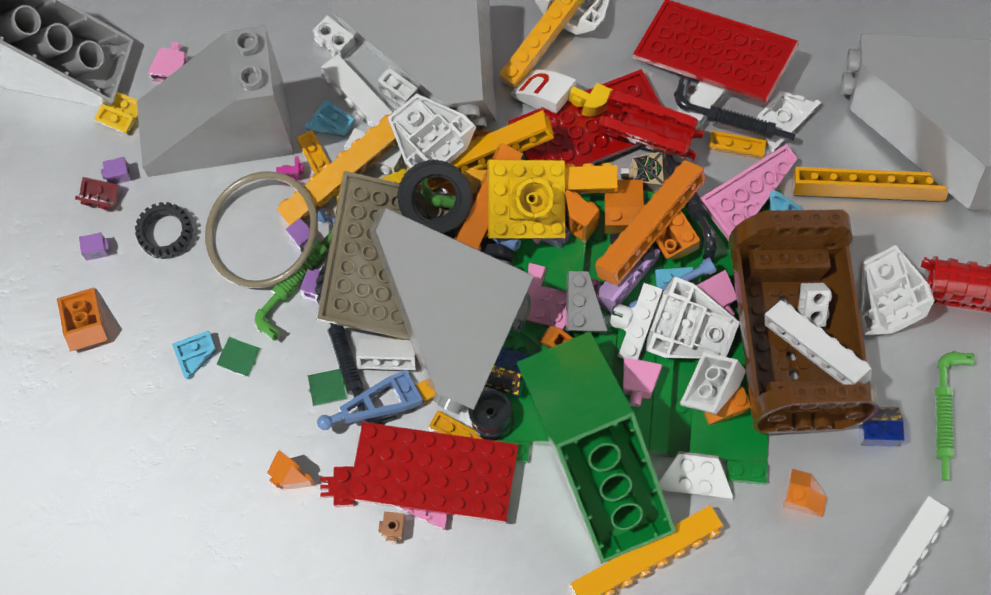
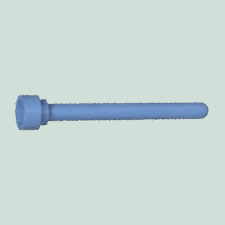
[629,258,716,308]

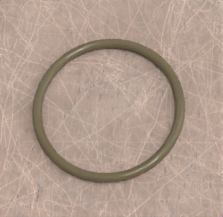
[205,171,318,288]

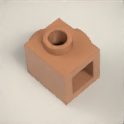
[378,511,406,543]

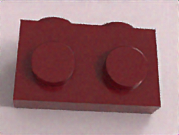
[75,177,120,210]

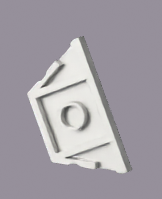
[757,91,821,152]
[658,451,733,499]

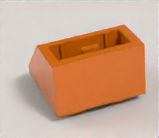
[565,190,599,243]
[655,211,700,260]

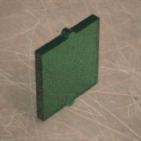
[216,337,260,377]
[308,369,347,406]

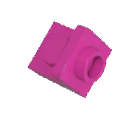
[276,156,304,182]

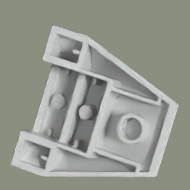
[535,0,609,35]
[388,94,476,168]
[860,245,934,335]
[646,276,740,358]

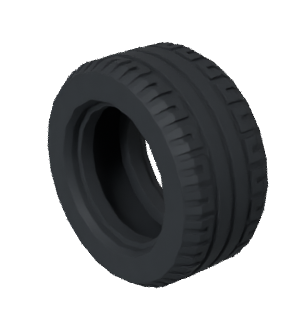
[397,159,473,234]

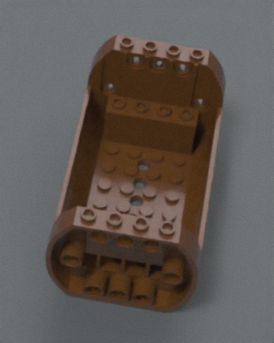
[729,209,879,434]

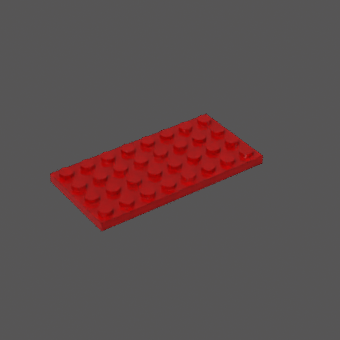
[633,0,799,103]
[508,69,662,167]
[348,422,518,523]

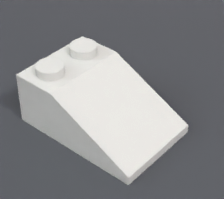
[680,352,746,414]

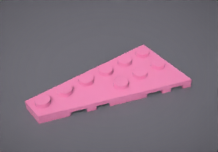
[701,144,798,241]

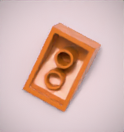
[605,180,644,234]
[57,288,108,351]

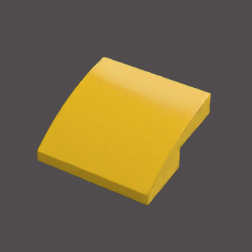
[94,92,138,134]

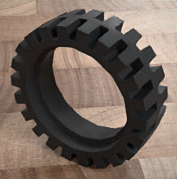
[135,202,193,259]

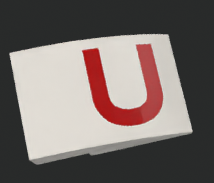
[510,70,576,113]

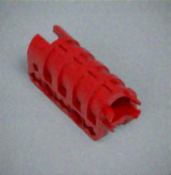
[597,90,705,161]
[921,256,991,313]

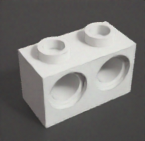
[313,16,356,59]
[378,68,418,106]
[798,283,832,327]

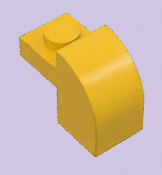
[569,83,612,116]

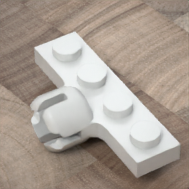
[610,283,663,360]

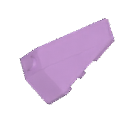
[594,249,660,315]

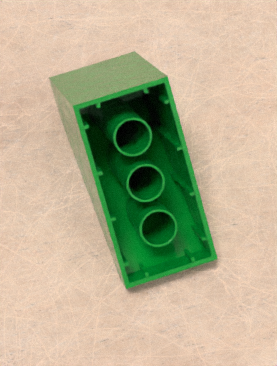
[516,332,676,564]

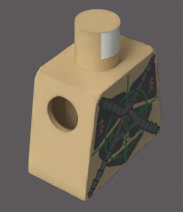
[621,152,664,192]

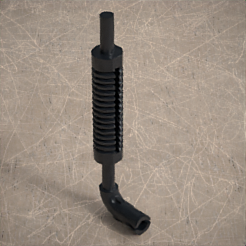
[674,78,796,141]
[664,154,717,263]
[327,323,396,424]

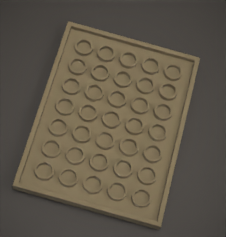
[316,171,455,340]

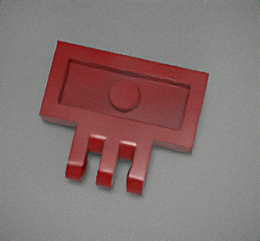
[320,466,354,507]

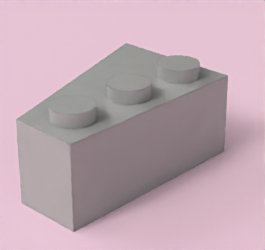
[566,271,607,333]

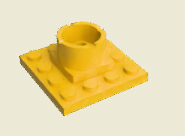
[487,160,565,239]

